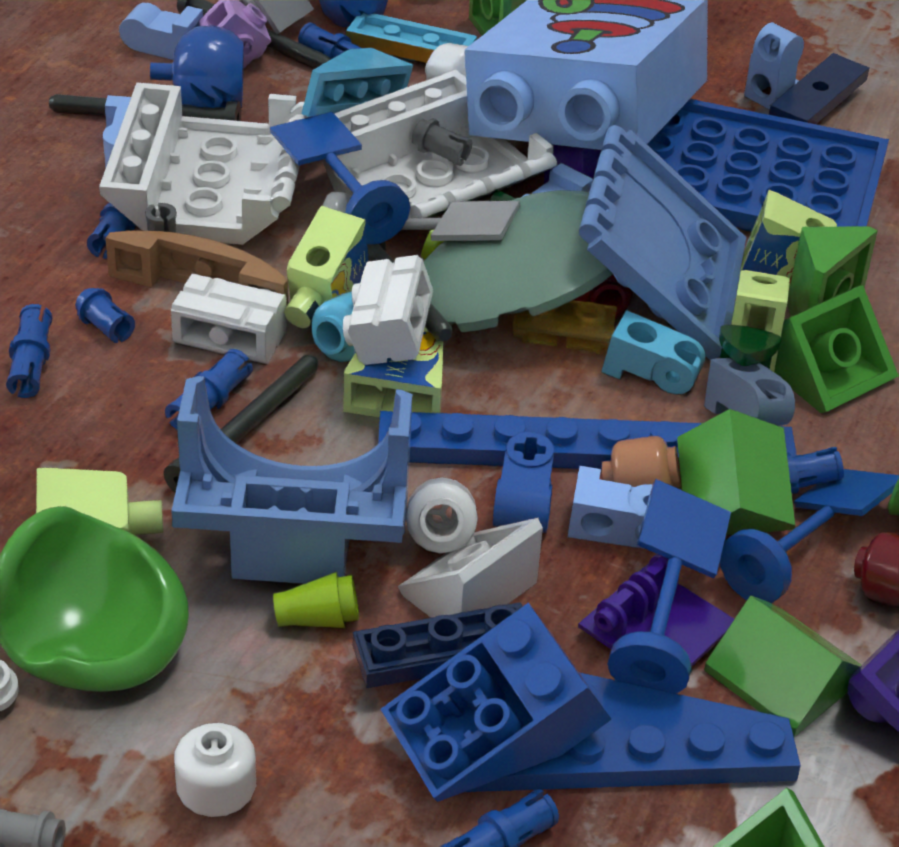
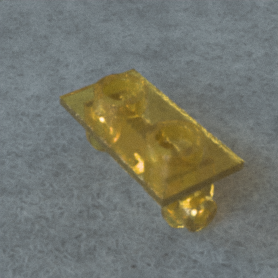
[512,300,617,354]

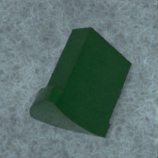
[719,325,781,369]

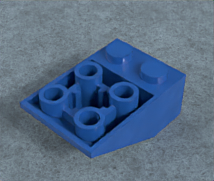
[380,603,612,802]

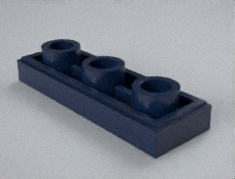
[769,53,870,124]
[352,602,523,689]

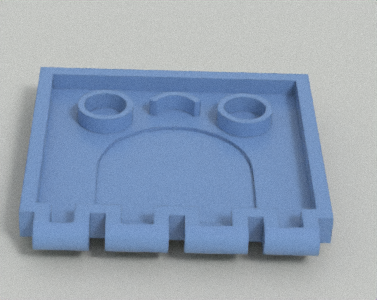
[579,125,746,360]

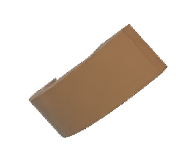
[106,230,288,307]

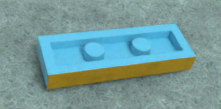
[346,13,477,63]

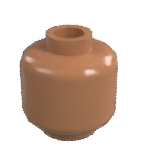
[602,436,682,489]

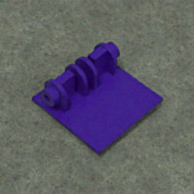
[578,554,734,667]

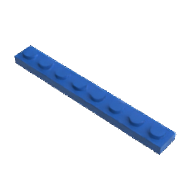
[378,411,797,470]

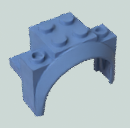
[171,376,413,584]

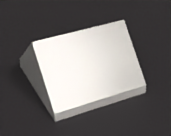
[398,518,543,618]

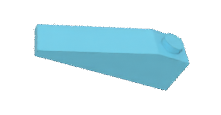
[301,48,413,117]

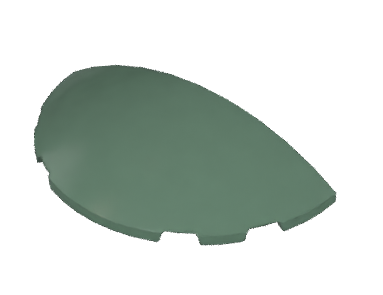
[424,190,613,332]

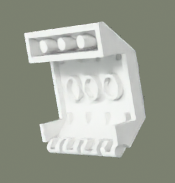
[322,70,557,218]
[99,83,309,245]

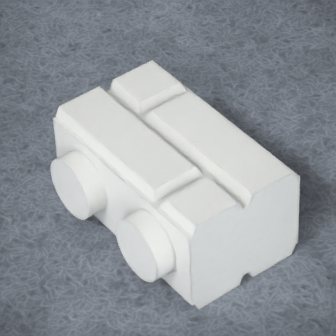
[343,255,433,365]
[171,274,287,364]

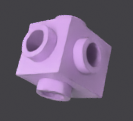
[199,0,271,69]

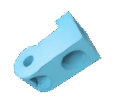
[601,310,706,394]

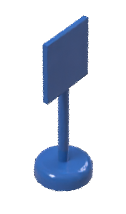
[270,112,410,244]
[720,469,899,603]
[607,479,731,694]

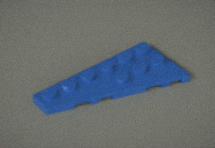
[466,672,801,792]

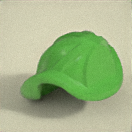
[0,506,189,692]

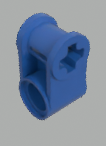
[493,432,554,533]

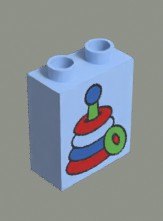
[465,0,708,150]

